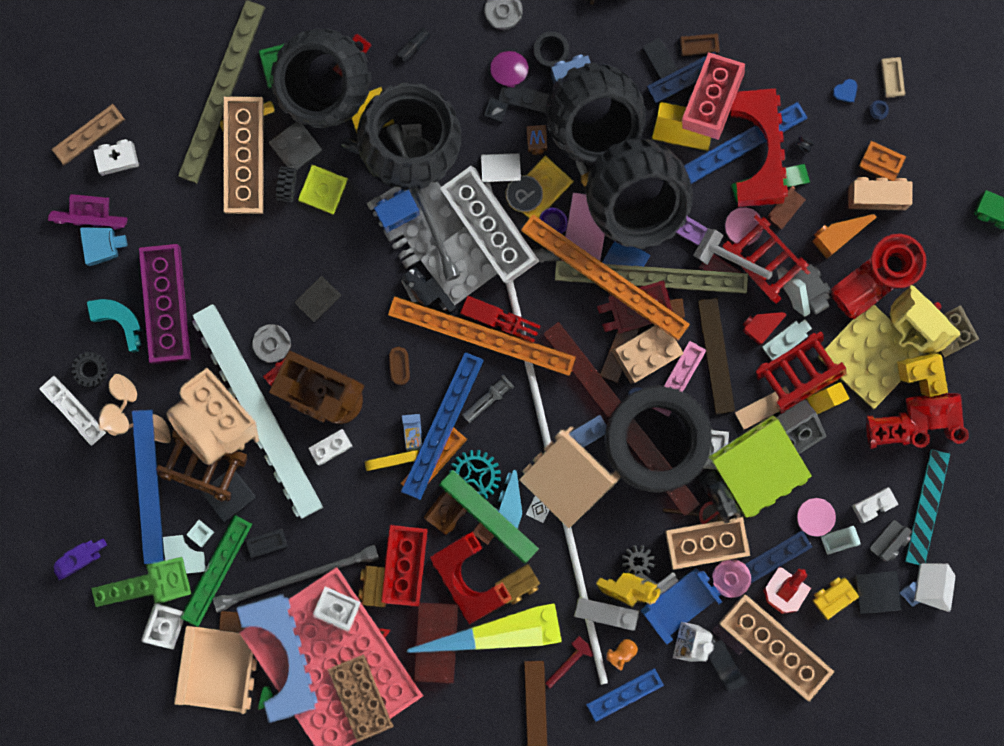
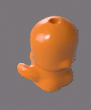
[606,639,638,670]

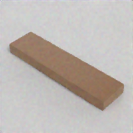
[52,104,125,165]

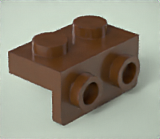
[423,490,467,535]

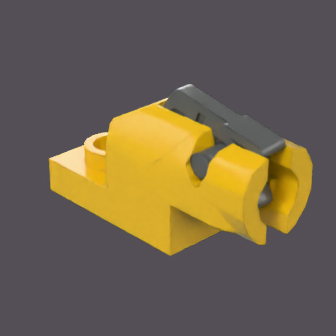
[596,573,660,607]

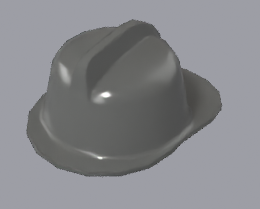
[403,136,436,158]

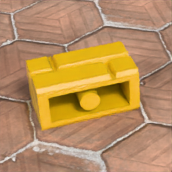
[812,577,859,619]

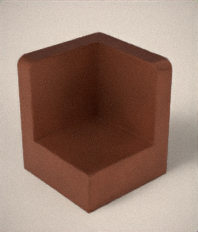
[473,523,494,544]

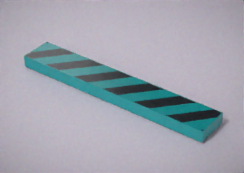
[905,449,950,565]

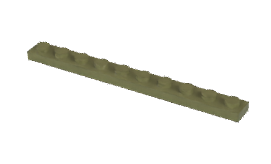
[179,0,265,183]
[555,261,748,293]

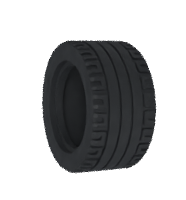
[604,386,712,492]

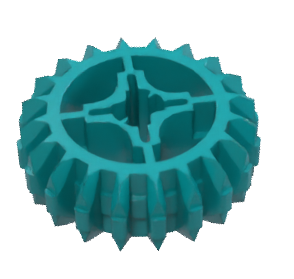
[449,450,501,499]

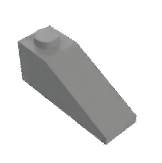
[574,597,639,630]

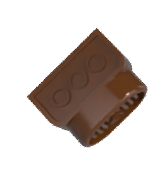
[269,350,364,424]

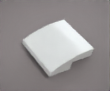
[481,154,521,182]

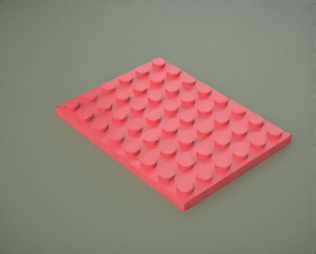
[240,567,423,746]

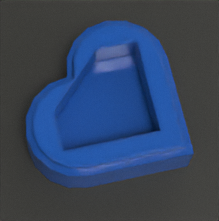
[833,79,857,103]

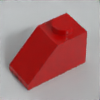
[743,312,786,345]

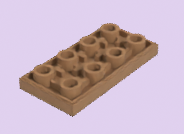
[328,654,393,742]

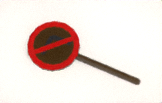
[663,502,722,524]

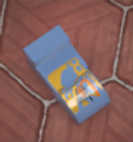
[402,414,422,451]

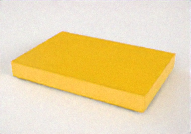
[521,155,573,219]

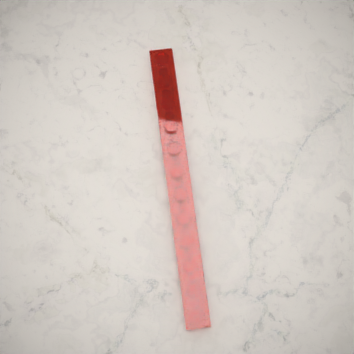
[543,322,700,516]

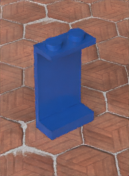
[641,568,722,644]

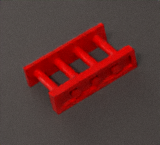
[723,215,810,304]
[756,332,847,414]

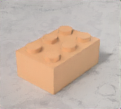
[848,177,912,210]
[612,325,684,384]

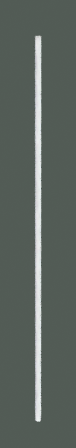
[485,181,608,684]

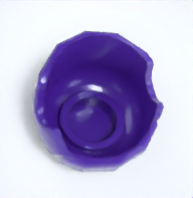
[539,208,568,234]

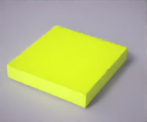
[298,165,348,214]

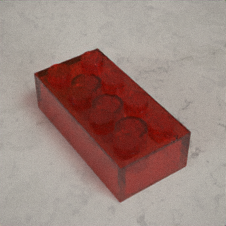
[414,602,458,683]

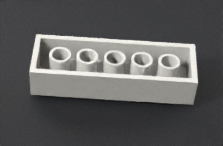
[440,166,539,283]

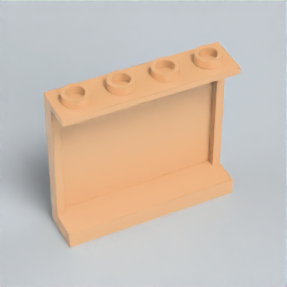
[520,427,621,528]
[175,626,257,713]

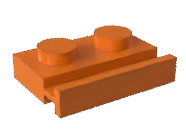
[859,141,906,181]

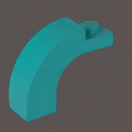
[87,299,143,353]

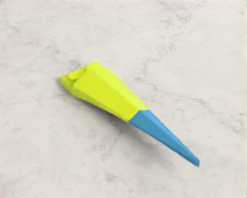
[407,604,561,652]

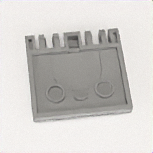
[367,182,465,269]

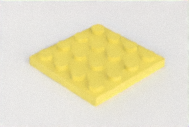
[818,305,926,409]

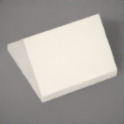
[914,564,955,612]
[313,587,361,632]
[141,603,184,649]

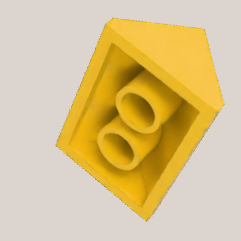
[652,102,711,151]

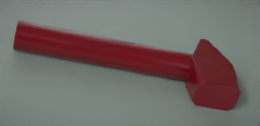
[545,636,593,689]

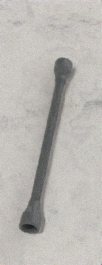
[385,124,460,281]
[213,545,379,612]

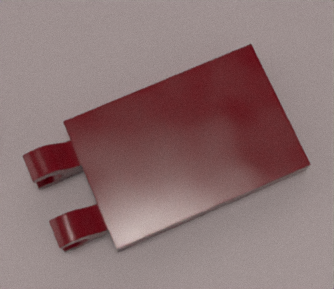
[597,280,674,334]

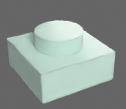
[187,520,214,547]

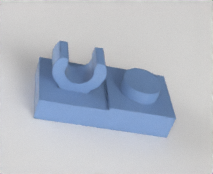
[569,415,607,448]

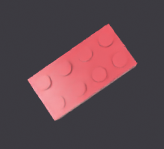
[682,52,745,140]

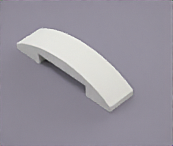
[39,376,106,446]

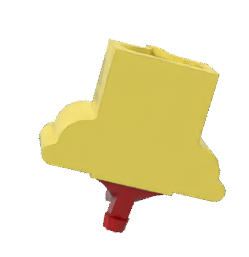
[890,285,960,354]

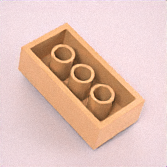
[665,517,750,569]

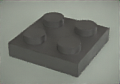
[269,122,323,170]

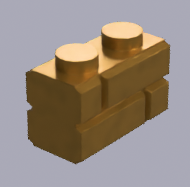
[495,564,540,605]
[359,566,386,607]

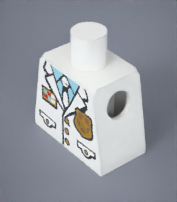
[673,622,713,661]

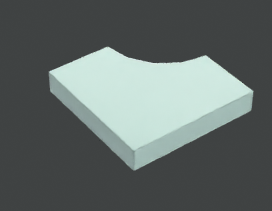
[777,267,810,317]
[163,535,206,573]

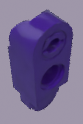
[54,539,108,580]

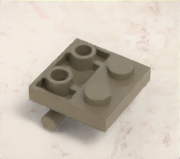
[941,305,979,357]

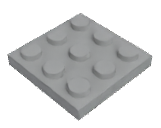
[420,226,497,305]

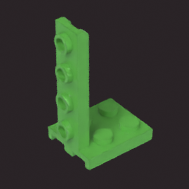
[92,556,191,607]

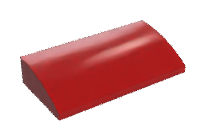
[381,525,428,606]

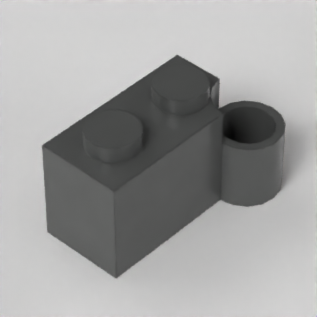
[795,264,831,315]

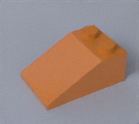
[812,214,876,258]

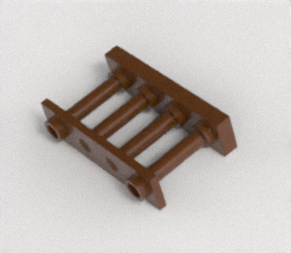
[157,429,247,501]

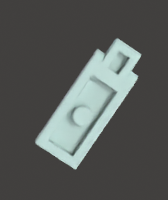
[762,320,812,361]

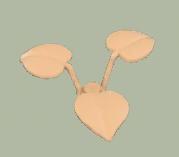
[99,374,171,443]

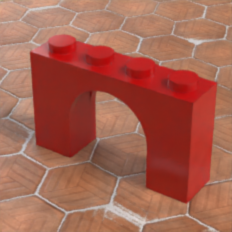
[430,532,512,624]

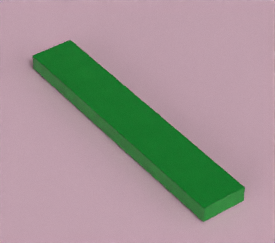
[440,470,539,564]
[180,515,252,627]

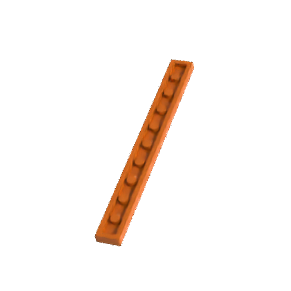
[522,215,690,341]
[388,297,576,376]

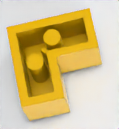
[897,353,948,397]

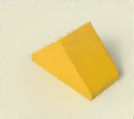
[807,382,849,414]

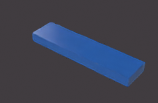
[586,668,664,722]

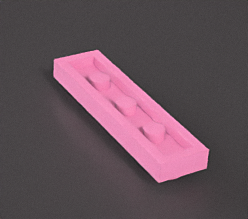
[653,341,706,417]

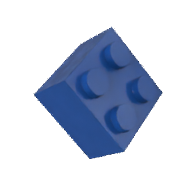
[374,189,420,233]

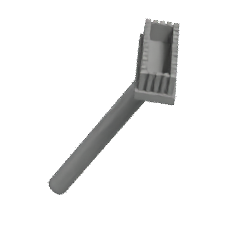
[693,228,772,279]

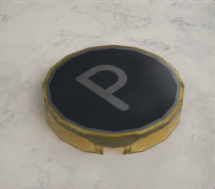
[506,175,544,213]

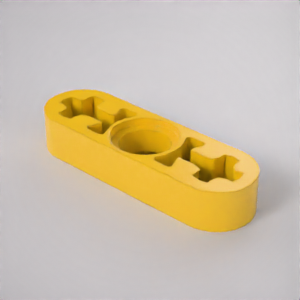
[365,450,419,471]

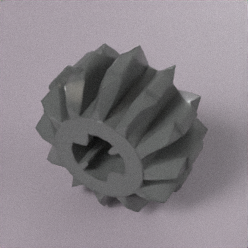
[622,545,654,575]

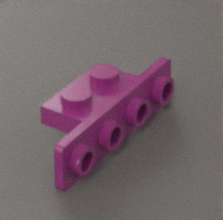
[48,194,127,229]

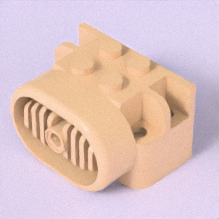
[167,368,259,464]

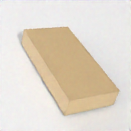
[881,57,905,98]

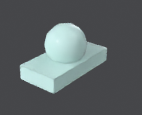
[821,526,861,555]

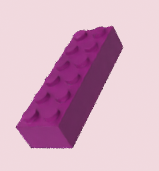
[139,244,191,364]

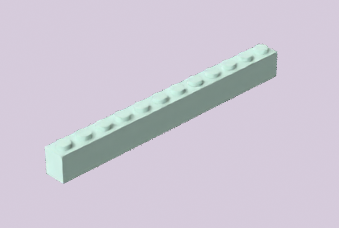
[192,304,323,518]

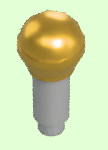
[576,161,589,186]

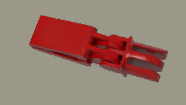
[460,296,541,343]

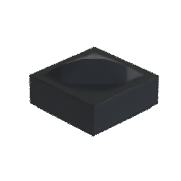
[484,97,508,123]

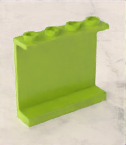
[709,416,812,518]

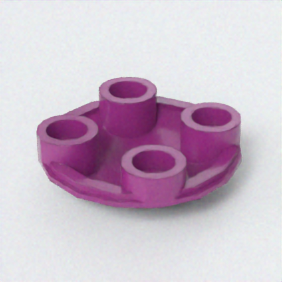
[491,51,528,88]

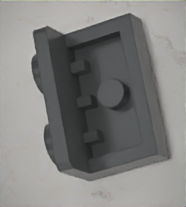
[870,520,912,561]

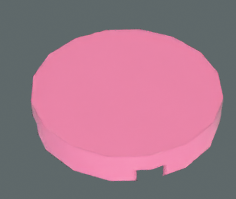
[725,207,762,245]
[797,498,836,537]
[713,559,751,598]

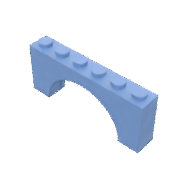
[237,594,318,722]

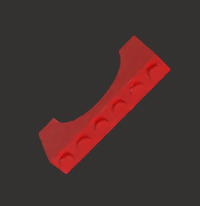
[731,89,788,207]

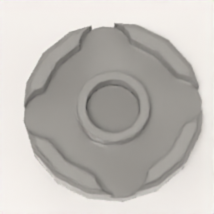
[485,0,523,30]
[253,324,291,363]

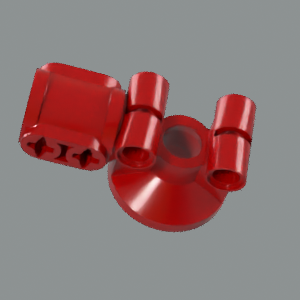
[830,234,926,319]
[866,393,968,449]

